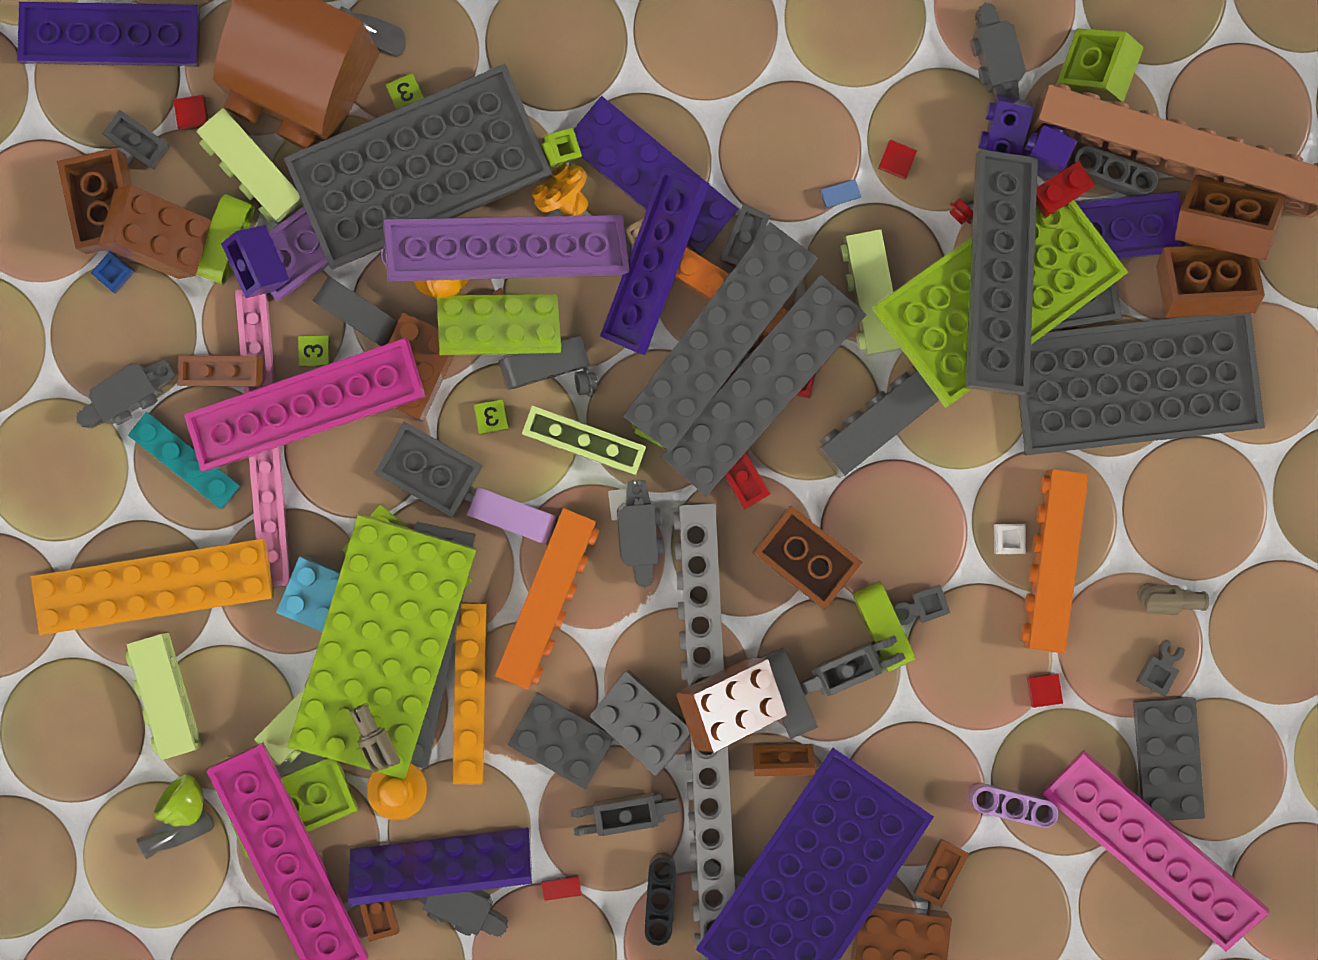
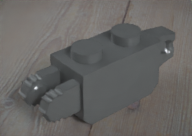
[970,2,1026,99]
[76,359,176,428]
[617,480,663,588]
[800,635,906,696]
[570,792,679,836]
[415,890,508,937]

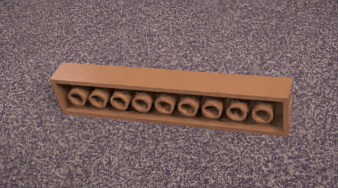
[1028,83,1318,218]

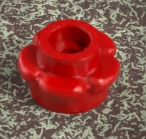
[949,198,973,225]

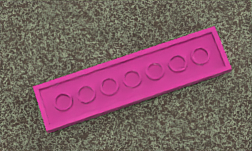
[184,338,426,472]
[206,742,368,960]
[1042,750,1269,952]

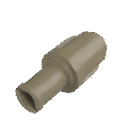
[1137,585,1209,615]
[349,703,400,773]

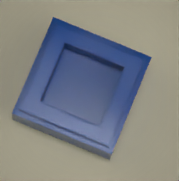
[91,251,135,294]

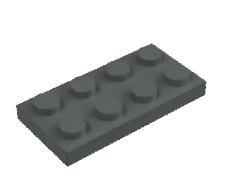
[1133,697,1205,821]

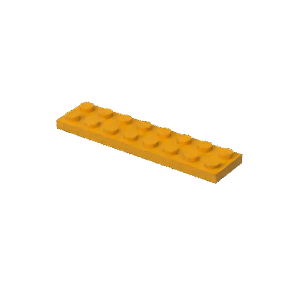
[30,539,275,635]

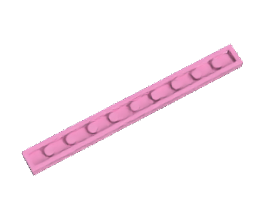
[235,289,291,587]

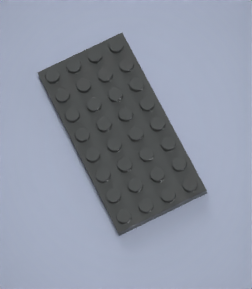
[284,64,553,270]
[1018,313,1265,456]

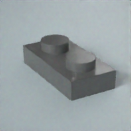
[102,109,171,170]
[720,204,771,267]

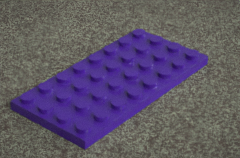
[695,748,934,960]

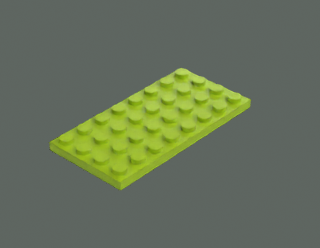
[872,201,1128,408]
[287,513,476,780]

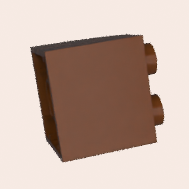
[213,0,380,149]

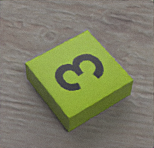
[386,73,424,110]
[298,336,330,367]
[474,399,509,435]

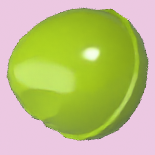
[153,774,204,826]

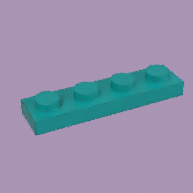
[128,412,241,509]

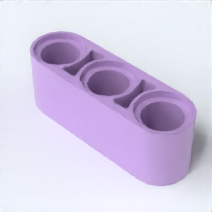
[467,487,558,545]
[968,783,1058,828]

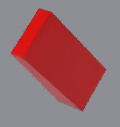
[541,875,582,901]

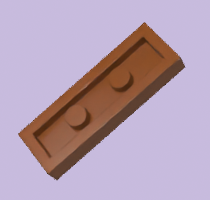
[177,356,263,387]

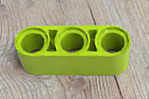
[196,194,255,285]
[852,581,916,672]

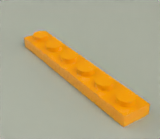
[453,603,487,784]

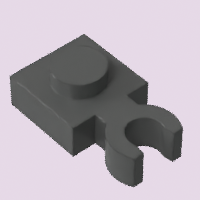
[893,585,950,625]
[1136,640,1185,697]

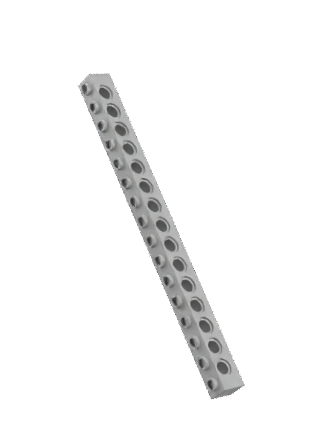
[673,504,735,960]

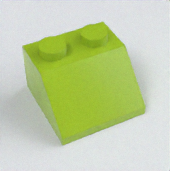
[1057,28,1144,102]

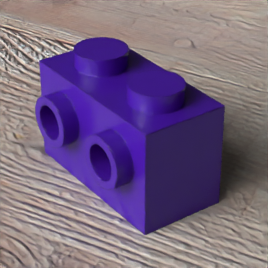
[978,94,1034,155]
[1021,125,1077,180]
[221,225,290,298]

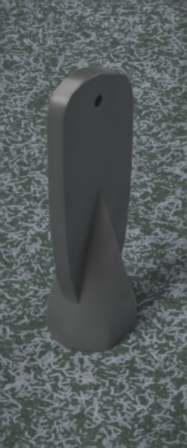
[339,6,405,57]
[137,810,214,859]

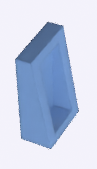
[820,179,861,209]

